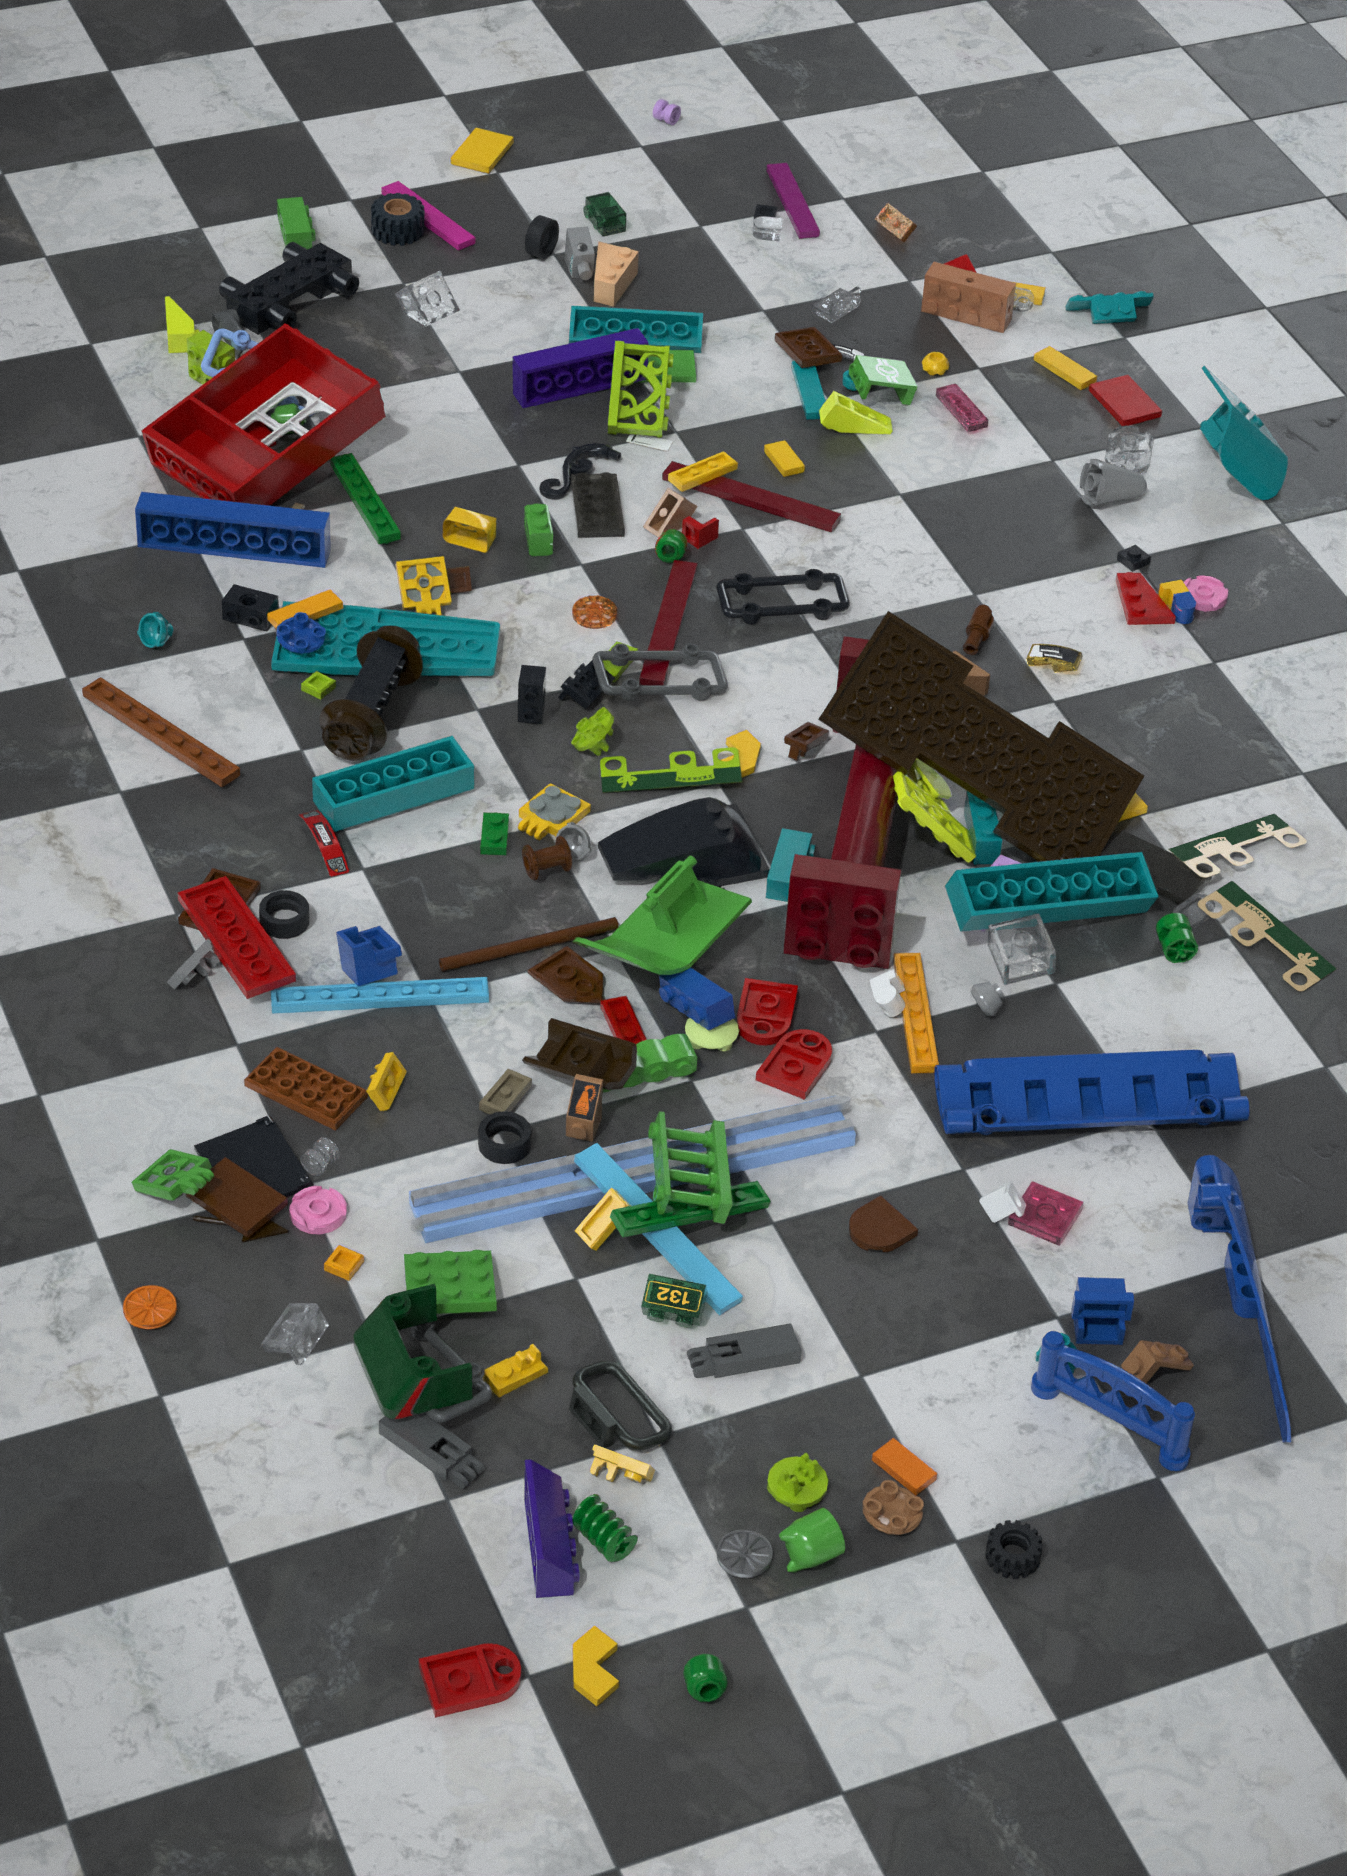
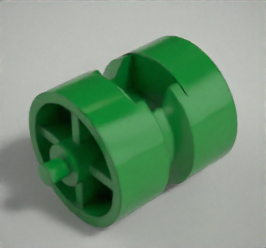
[1156,913,1198,963]

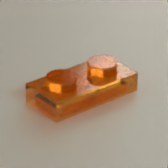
[875,203,917,242]

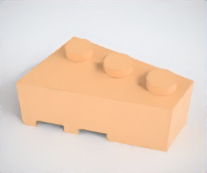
[594,241,639,307]

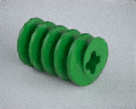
[572,1494,638,1562]

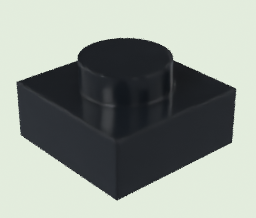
[753,204,778,225]
[1117,544,1151,572]

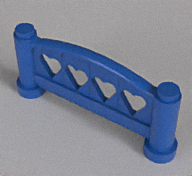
[1031,1331,1195,1471]

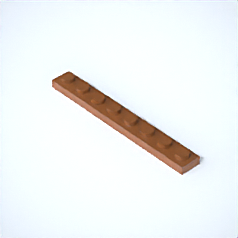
[82,677,240,787]

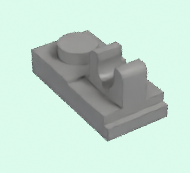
[167,939,220,990]

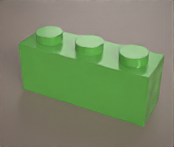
[277,197,316,249]

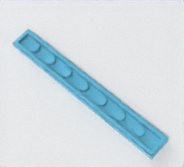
[271,977,489,1014]
[574,1143,743,1316]

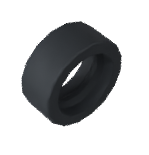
[525,215,559,259]
[259,890,310,939]
[478,1111,532,1164]

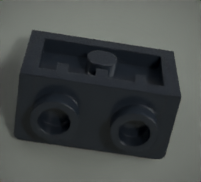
[558,659,615,710]

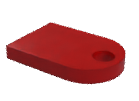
[737,978,798,1046]
[755,1029,832,1100]
[419,1643,521,1718]

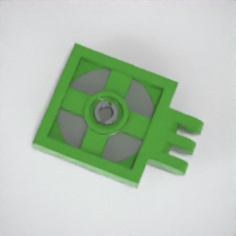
[131,1149,214,1201]

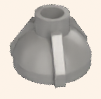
[555,822,592,861]

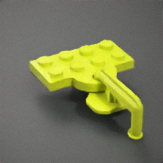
[893,758,976,863]

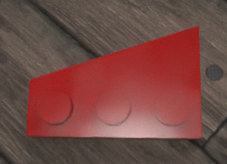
[1116,572,1176,625]

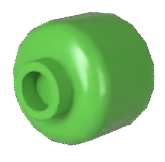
[271,403,306,435]

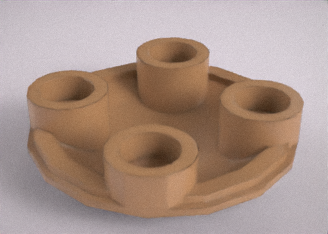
[863,1480,924,1535]

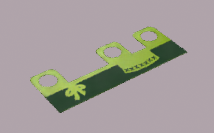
[600,747,742,793]

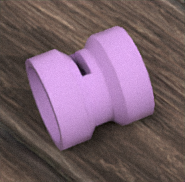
[653,99,681,125]

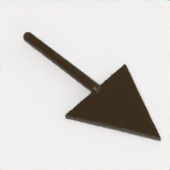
[193,1216,289,1243]

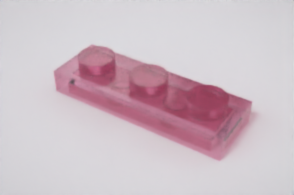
[936,383,989,432]

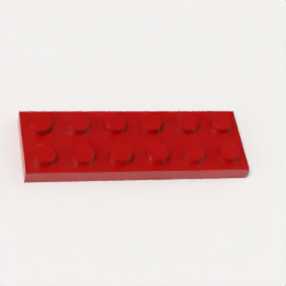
[178,876,296,999]

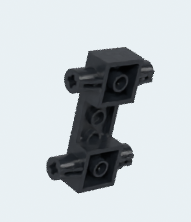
[219,242,360,335]

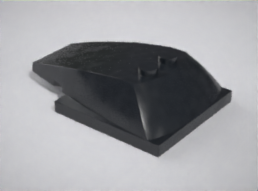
[598,797,770,886]

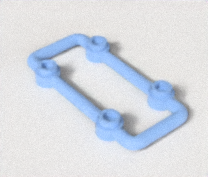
[201,328,315,417]

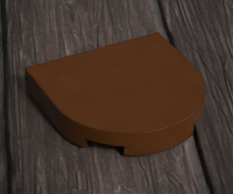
[849,1195,918,1252]

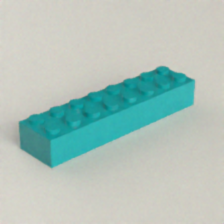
[945,852,1159,932]

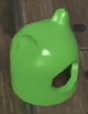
[779,1508,845,1572]

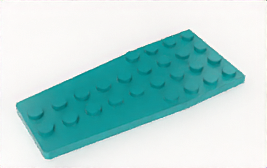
[271,601,500,676]

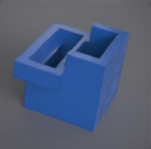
[336,926,402,986]
[1071,1277,1134,1345]

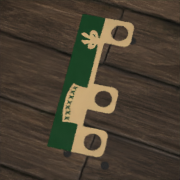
[1168,813,1307,878]
[1198,881,1337,991]

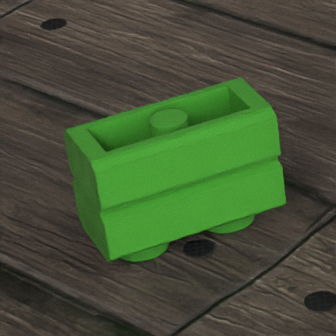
[524,503,553,556]

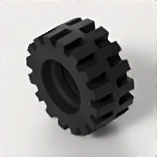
[985,1520,1043,1579]

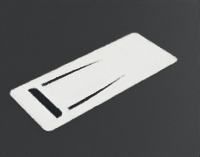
[626,434,673,451]

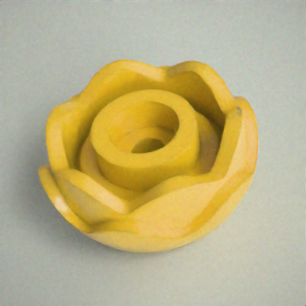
[922,352,949,375]

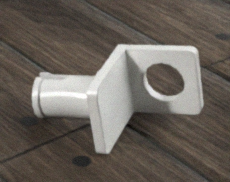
[979,1181,1026,1223]

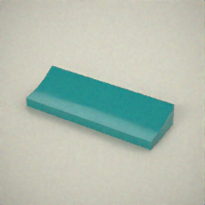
[569,306,703,353]

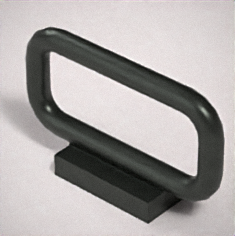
[569,1361,672,1451]

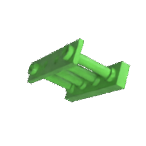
[648,1111,733,1224]

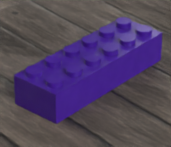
[512,328,649,408]

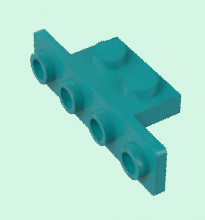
[1065,291,1154,324]

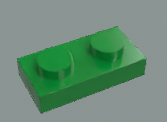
[480,812,509,856]

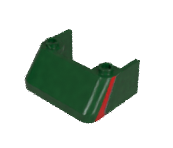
[353,1284,473,1419]

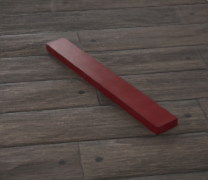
[662,461,841,532]
[639,560,698,685]

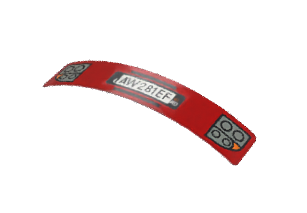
[299,810,349,877]

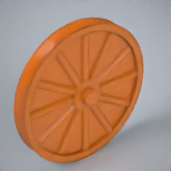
[123,1285,177,1329]

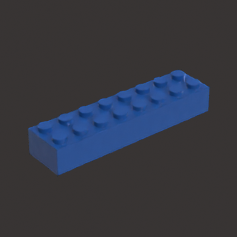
[135,492,331,568]

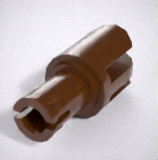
[963,604,994,655]

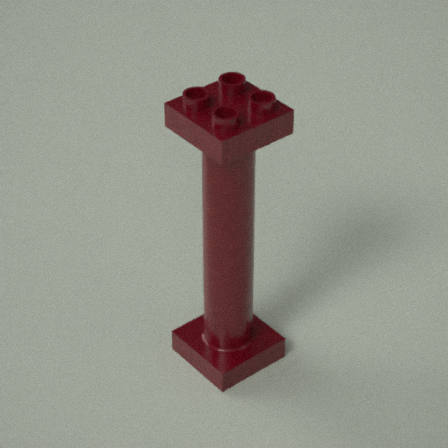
[783,636,901,969]

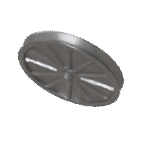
[717,1529,773,1578]

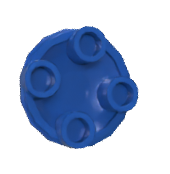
[276,612,326,654]

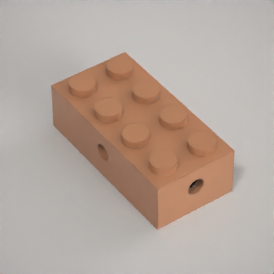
[921,262,1016,333]

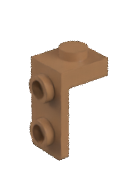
[1121,1340,1194,1384]

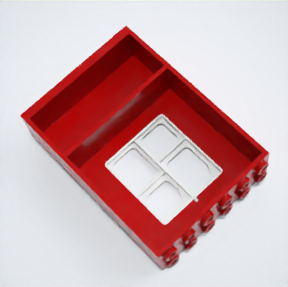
[141,323,386,506]

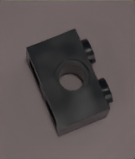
[222,584,279,632]
[517,665,546,724]

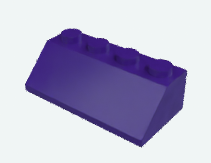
[524,1459,579,1598]

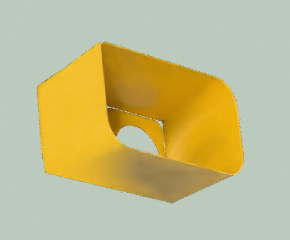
[443,507,496,553]

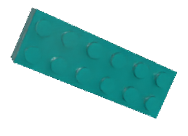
[312,735,474,832]

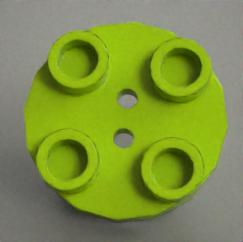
[571,707,614,756]
[767,1453,828,1512]

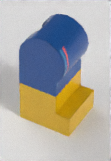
[1158,580,1196,624]

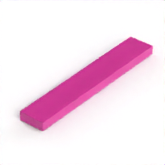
[381,181,475,251]

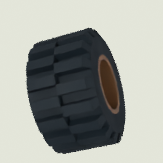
[371,193,425,246]

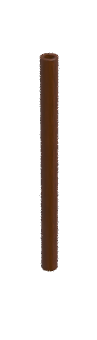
[439,917,619,972]

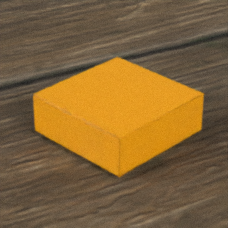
[324,1245,364,1281]

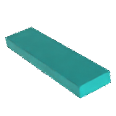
[791,361,826,420]

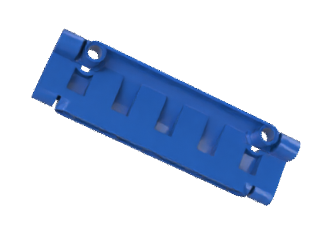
[934,1050,1249,1135]

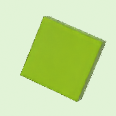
[301,671,336,700]

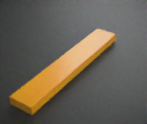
[893,953,939,1073]

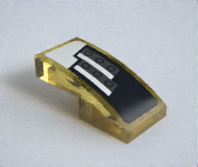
[1026,644,1083,672]

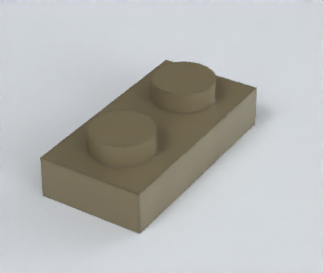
[479,1068,532,1115]

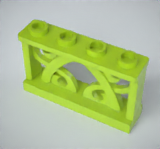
[608,341,674,438]

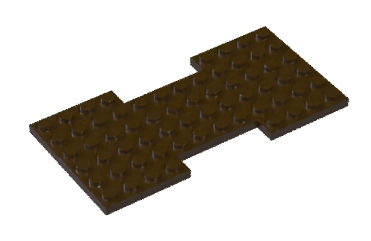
[818,611,1144,862]

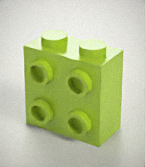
[187,330,235,385]

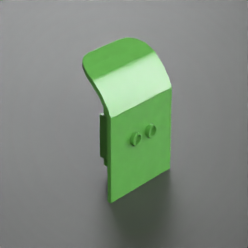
[572,856,752,975]

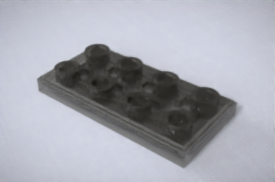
[570,472,625,538]
[1099,831,1212,907]

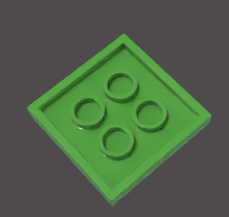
[404,1250,497,1314]

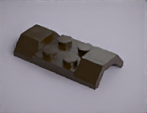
[522,1018,637,1090]

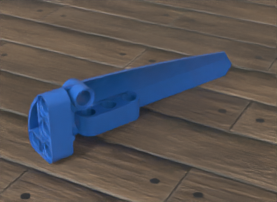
[1187,1155,1291,1442]

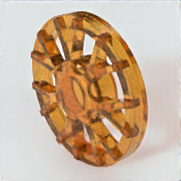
[572,595,617,629]

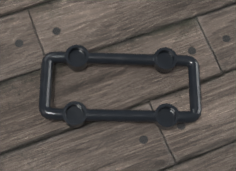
[716,569,850,625]

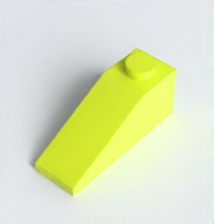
[165,296,199,353]
[819,391,892,434]

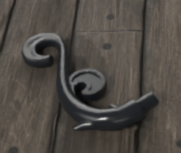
[539,443,621,499]

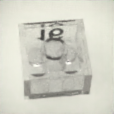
[988,913,1056,985]

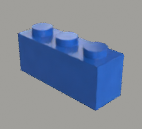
[659,967,735,1030]

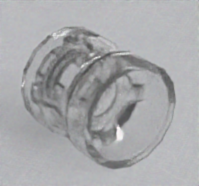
[300,1137,340,1177]

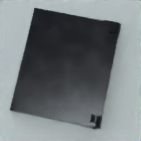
[194,1116,314,1197]

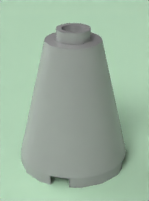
[1080,459,1147,505]

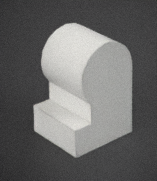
[870,969,905,1017]

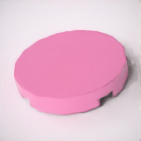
[1184,575,1228,612]
[289,1186,347,1234]

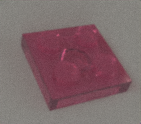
[1008,1181,1084,1246]

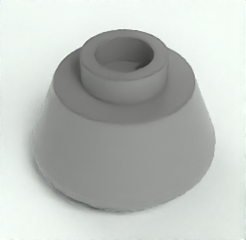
[970,981,1005,1017]

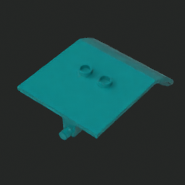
[1200,365,1288,500]

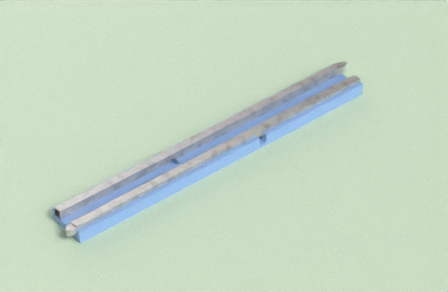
[409,1096,856,1243]

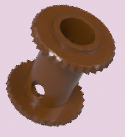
[522,836,572,880]

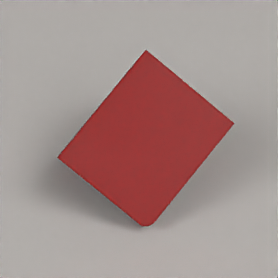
[682,516,719,549]

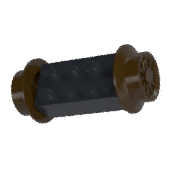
[319,625,423,761]

